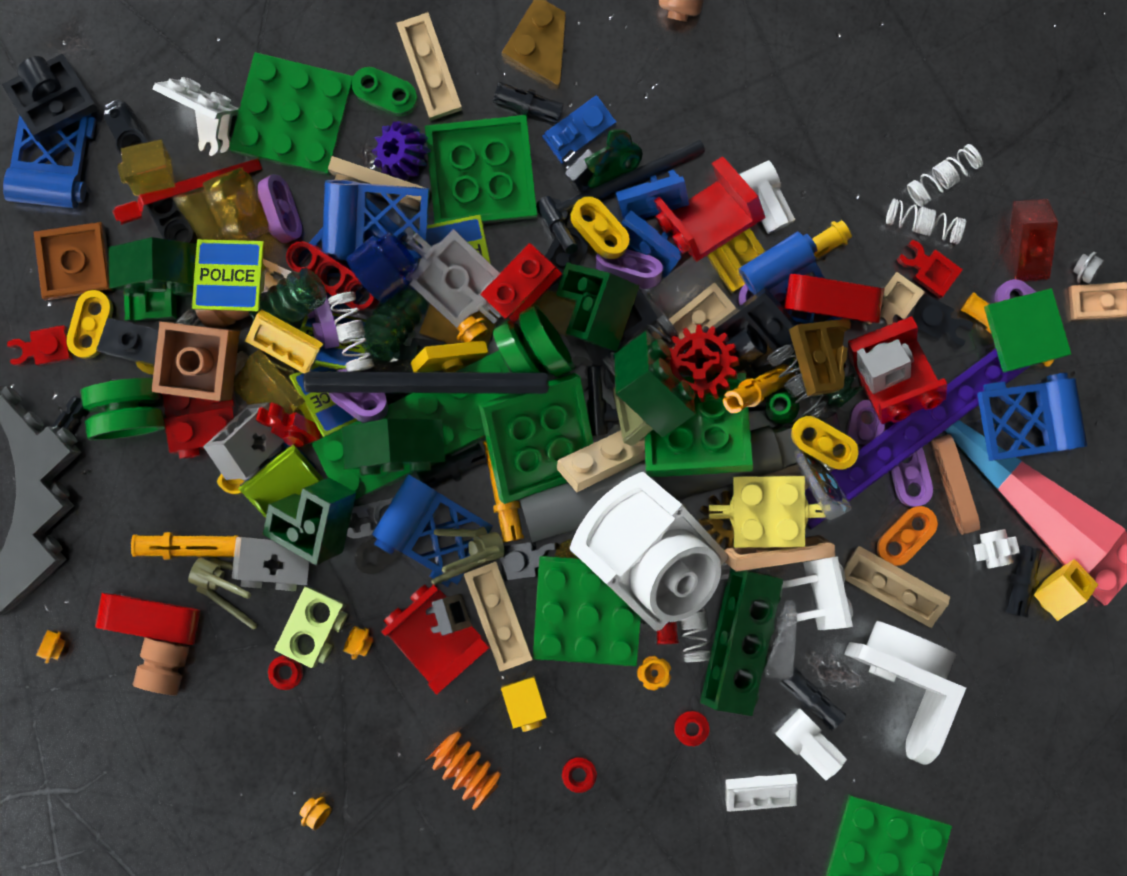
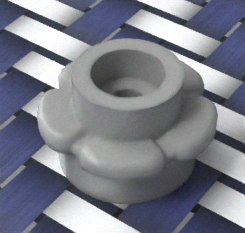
[1073,252,1104,284]

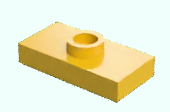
[245,309,323,374]
[411,341,488,372]

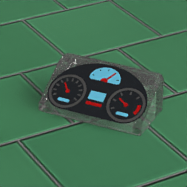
[794,449,852,521]

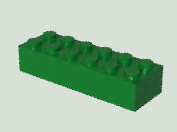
[311,350,510,504]

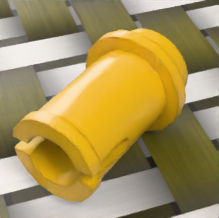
[812,220,852,260]

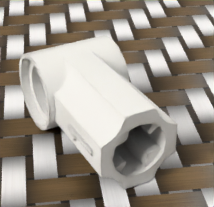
[739,160,795,234]
[775,709,847,780]

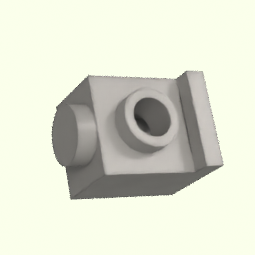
[857,339,914,394]

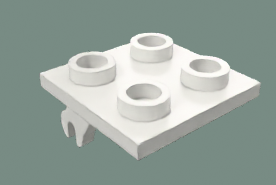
[153,77,239,156]
[777,556,853,630]

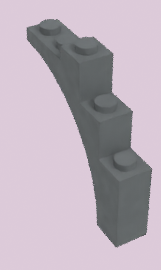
[0,385,82,616]

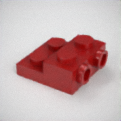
[162,389,238,459]

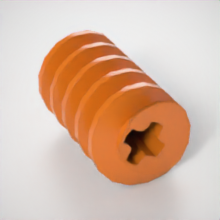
[425,731,501,810]

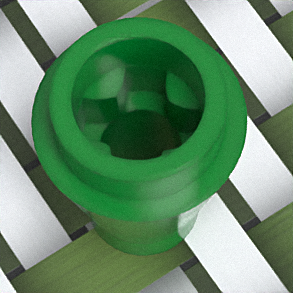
[765,390,800,424]

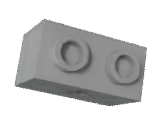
[203,402,284,480]
[232,537,309,591]

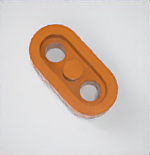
[877,506,938,566]

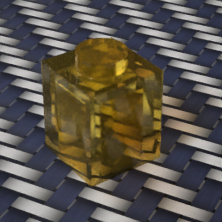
[118,139,175,196]

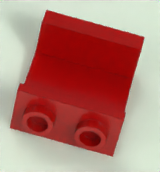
[654,156,766,262]
[480,243,563,324]
[848,316,947,424]
[381,584,490,695]

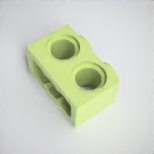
[274,586,348,668]

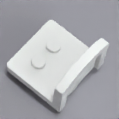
[570,472,728,631]
[844,621,966,765]

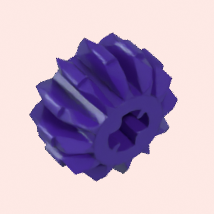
[371,121,431,181]

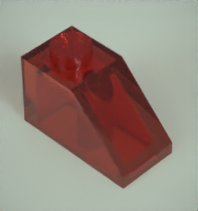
[1010,199,1058,281]

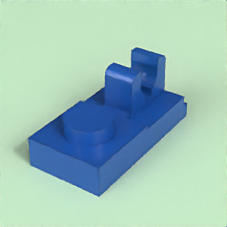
[542,95,617,164]
[615,170,690,220]
[621,211,682,279]

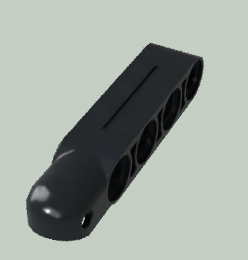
[104,100,200,244]

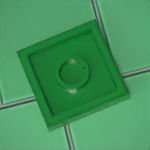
[984,288,1071,373]

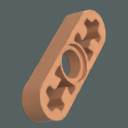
[931,434,980,535]

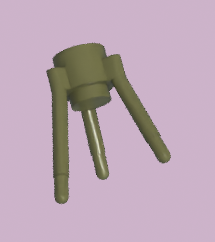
[431,527,504,585]
[188,557,257,629]

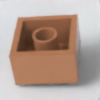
[152,322,240,401]

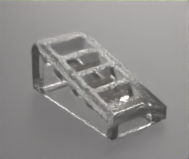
[763,600,797,679]

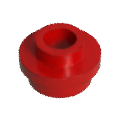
[268,655,303,690]
[674,711,709,746]
[562,757,597,793]

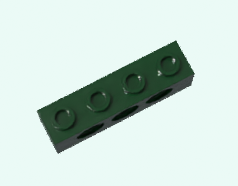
[700,567,784,716]

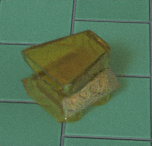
[173,168,269,241]

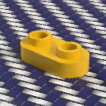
[571,197,629,259]
[67,290,113,359]
[791,416,859,470]

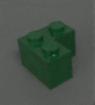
[109,237,197,296]
[556,263,640,352]
[614,330,696,438]
[342,419,445,476]
[262,478,356,565]

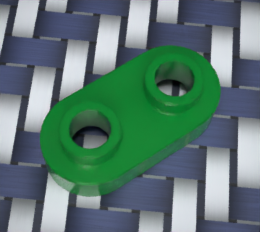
[351,67,418,116]

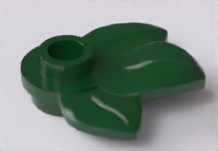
[584,129,643,188]

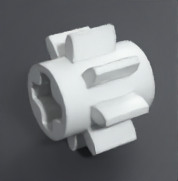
[973,529,1020,569]

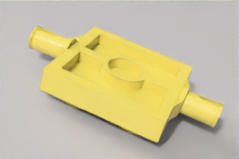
[709,476,830,548]

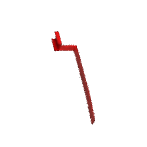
[112,158,262,225]

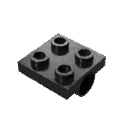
[2,53,97,142]
[713,287,798,379]

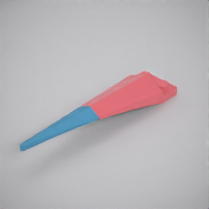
[944,420,1127,606]

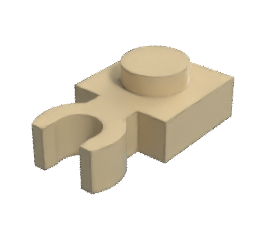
[867,272,925,326]

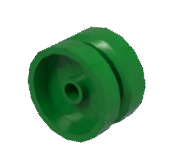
[493,304,575,378]
[80,378,165,440]

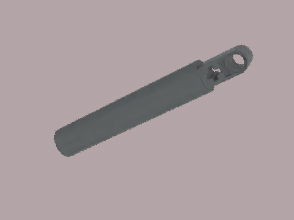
[520,412,843,543]

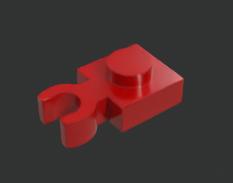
[897,240,963,299]
[7,325,73,367]
[256,403,321,447]

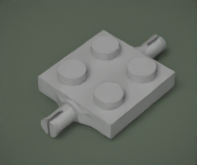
[406,229,502,327]

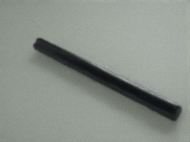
[303,371,549,394]

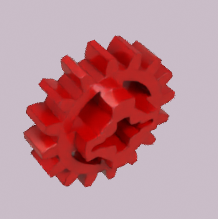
[669,324,740,402]

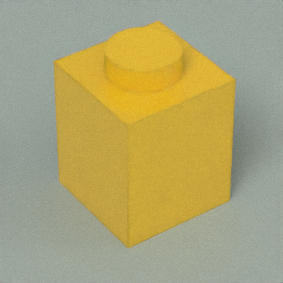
[1034,559,1098,621]
[501,676,547,732]

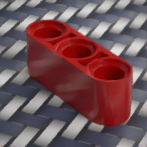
[286,241,381,311]
[784,274,885,323]
[95,593,201,645]

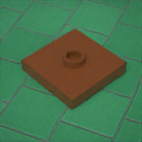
[34,222,113,301]

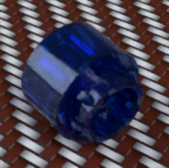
[346,233,417,304]

